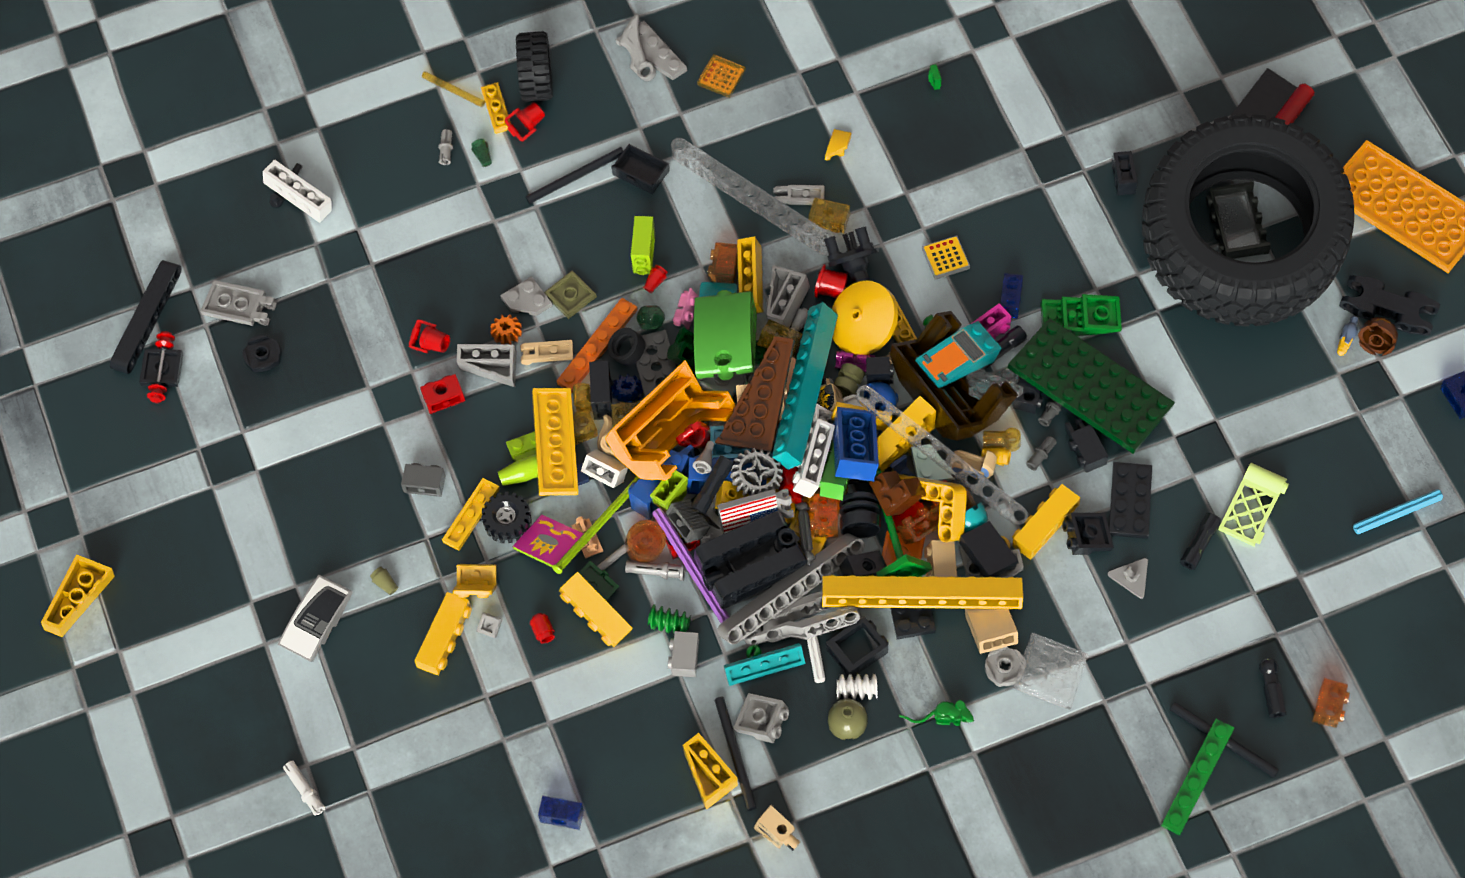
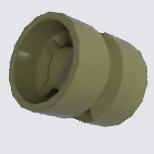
[833,363,865,398]

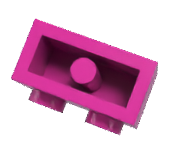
[971,303,1012,340]

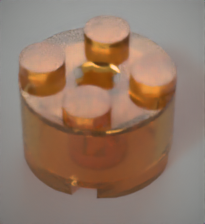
[625,520,666,563]

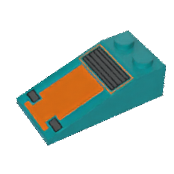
[915,321,1002,388]

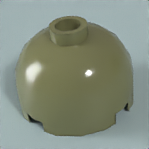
[828,698,868,740]

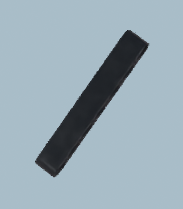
[110,260,182,374]

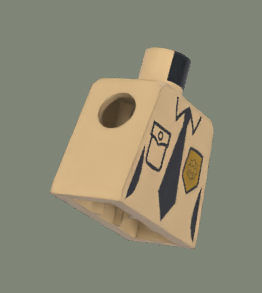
[754,806,800,851]

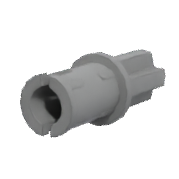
[439,129,453,165]

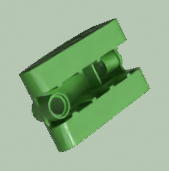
[694,290,757,380]

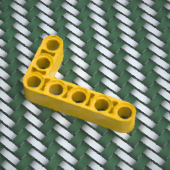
[898,474,967,542]

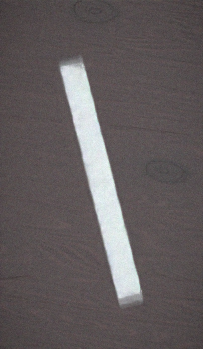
[671,138,833,255]
[856,385,1028,525]

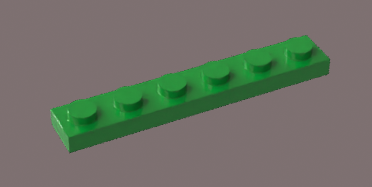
[1161,719,1234,835]

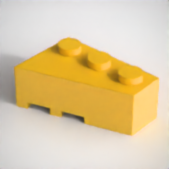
[683,733,738,810]

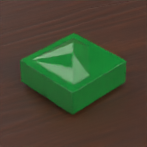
[928,64,941,90]

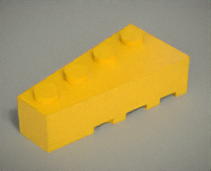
[877,396,936,472]

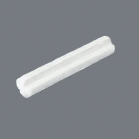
[807,626,825,683]

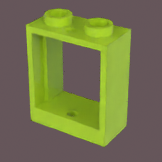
[631,216,656,275]

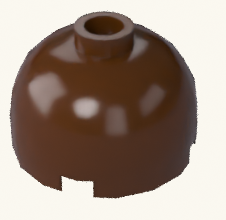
[1358,317,1398,356]

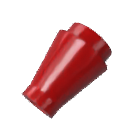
[643,265,668,293]

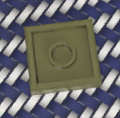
[544,270,597,319]

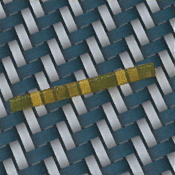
[422,71,485,107]

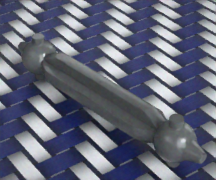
[795,498,816,566]

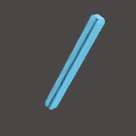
[1353,489,1443,534]

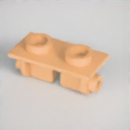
[571,516,603,559]

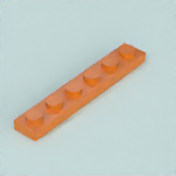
[556,298,638,393]

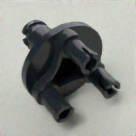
[823,226,879,284]

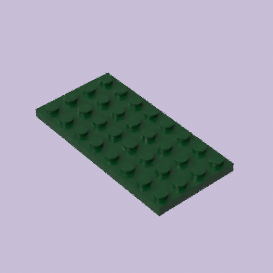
[1007,318,1175,454]

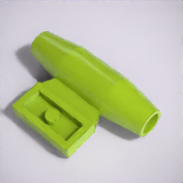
[497,431,538,486]

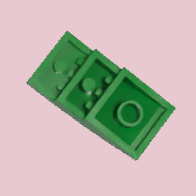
[1040,294,1122,336]

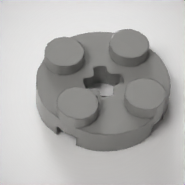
[985,646,1025,687]

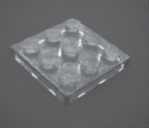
[1014,632,1088,710]

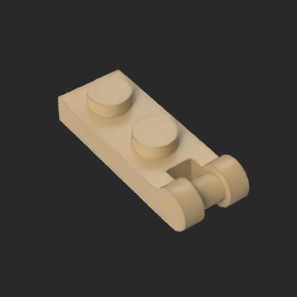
[520,340,574,365]

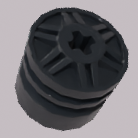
[839,492,881,539]

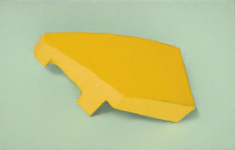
[825,129,852,160]

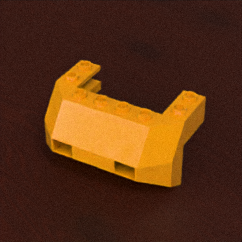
[605,360,736,481]

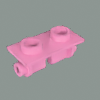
[673,288,698,329]

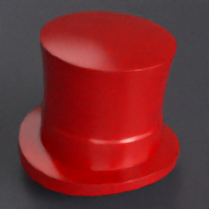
[815,264,848,299]

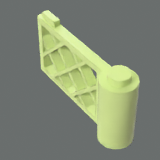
[1218,463,1289,546]

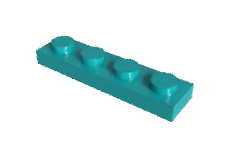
[723,643,806,686]

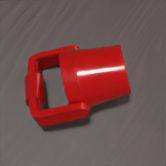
[504,102,545,142]
[409,320,450,353]
[675,421,710,449]

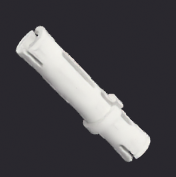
[283,761,325,815]

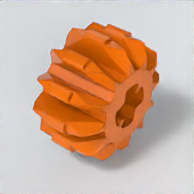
[490,314,522,345]

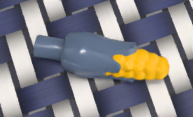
[1337,316,1358,356]

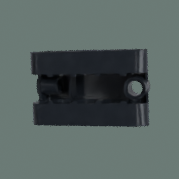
[694,511,808,609]

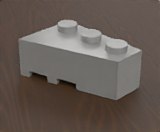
[457,344,517,387]

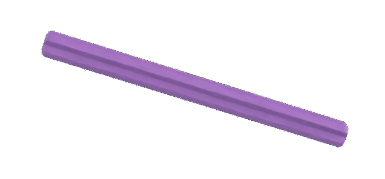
[653,508,730,623]

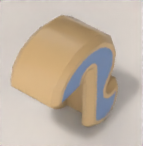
[949,450,997,479]

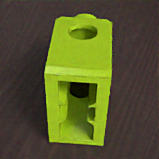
[650,470,688,511]

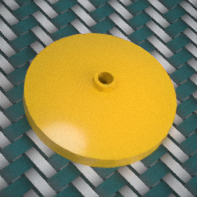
[832,281,898,356]

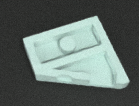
[911,444,955,481]

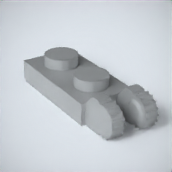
[773,185,825,205]

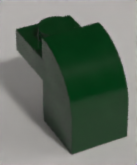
[667,327,695,367]

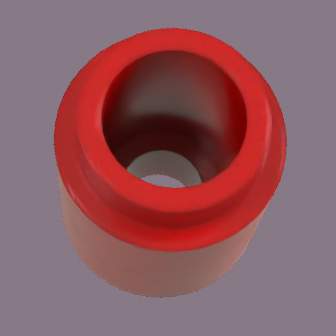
[530,613,555,644]

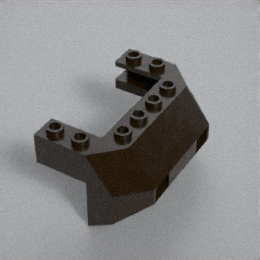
[890,311,1018,440]

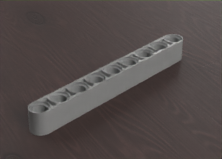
[717,533,865,644]

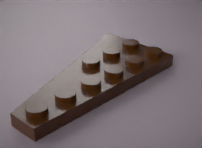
[715,336,795,453]

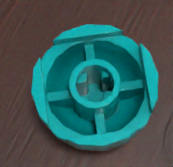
[964,502,988,534]

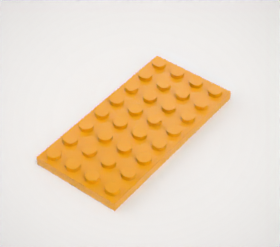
[1343,140,1465,273]

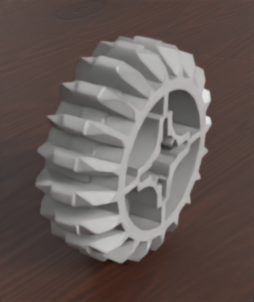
[730,448,783,497]

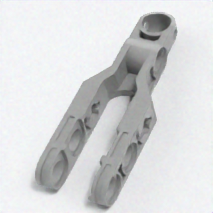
[744,591,860,645]

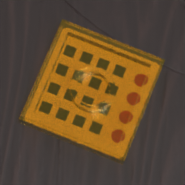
[697,54,746,98]

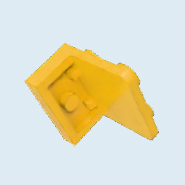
[453,564,497,598]

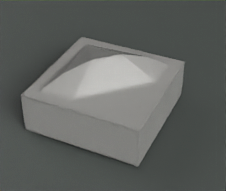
[476,613,502,638]

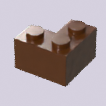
[869,471,926,516]

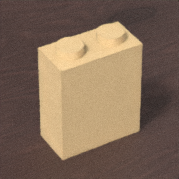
[965,608,1018,654]

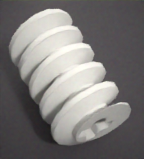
[837,674,877,700]

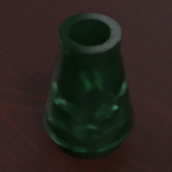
[471,139,492,167]

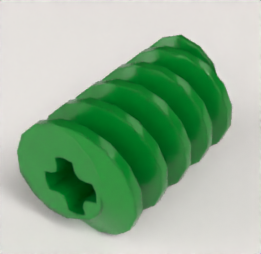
[648,604,691,633]

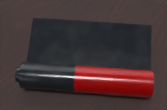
[1229,68,1315,125]

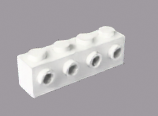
[792,418,835,498]

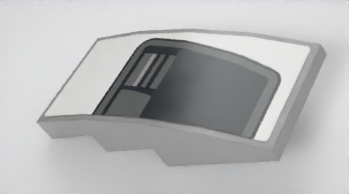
[278,575,353,662]

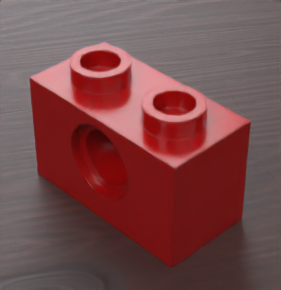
[420,374,465,414]

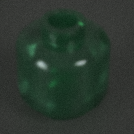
[636,305,665,330]

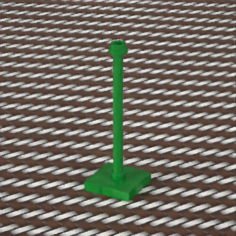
[875,469,932,577]

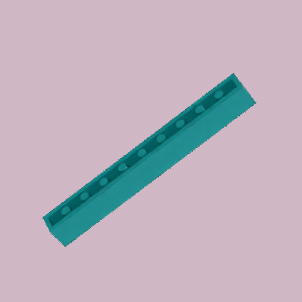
[772,302,838,470]

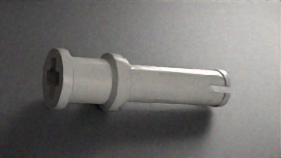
[625,561,686,581]

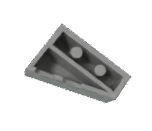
[766,265,810,332]

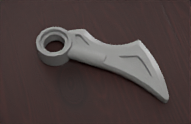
[619,14,656,81]

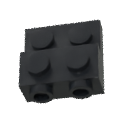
[1062,513,1114,555]

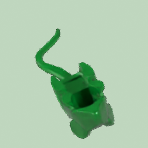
[898,700,974,726]

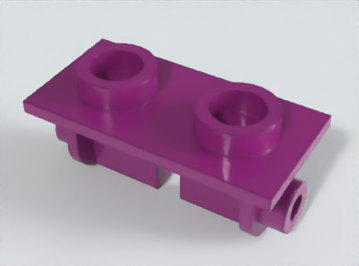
[835,350,875,372]

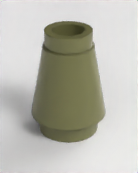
[370,566,399,595]

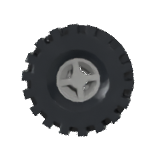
[481,492,532,543]

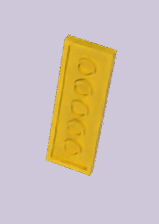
[532,388,578,496]

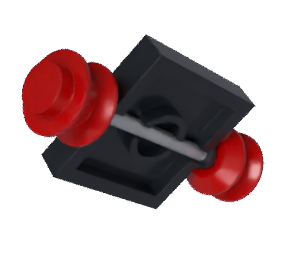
[139,331,183,403]

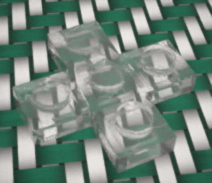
[966,368,1023,400]

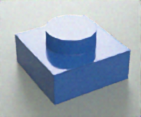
[664,450,689,474]

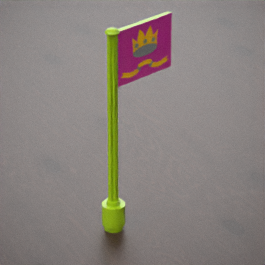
[512,460,666,574]

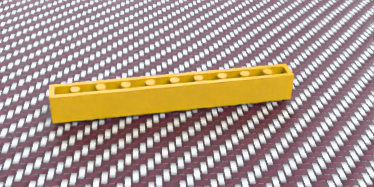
[822,575,1023,609]

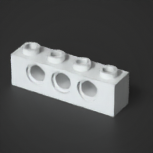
[263,159,332,222]

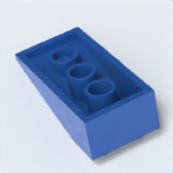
[628,445,695,521]

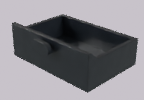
[611,144,670,195]
[958,521,1018,578]

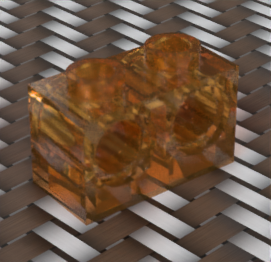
[1312,678,1350,728]

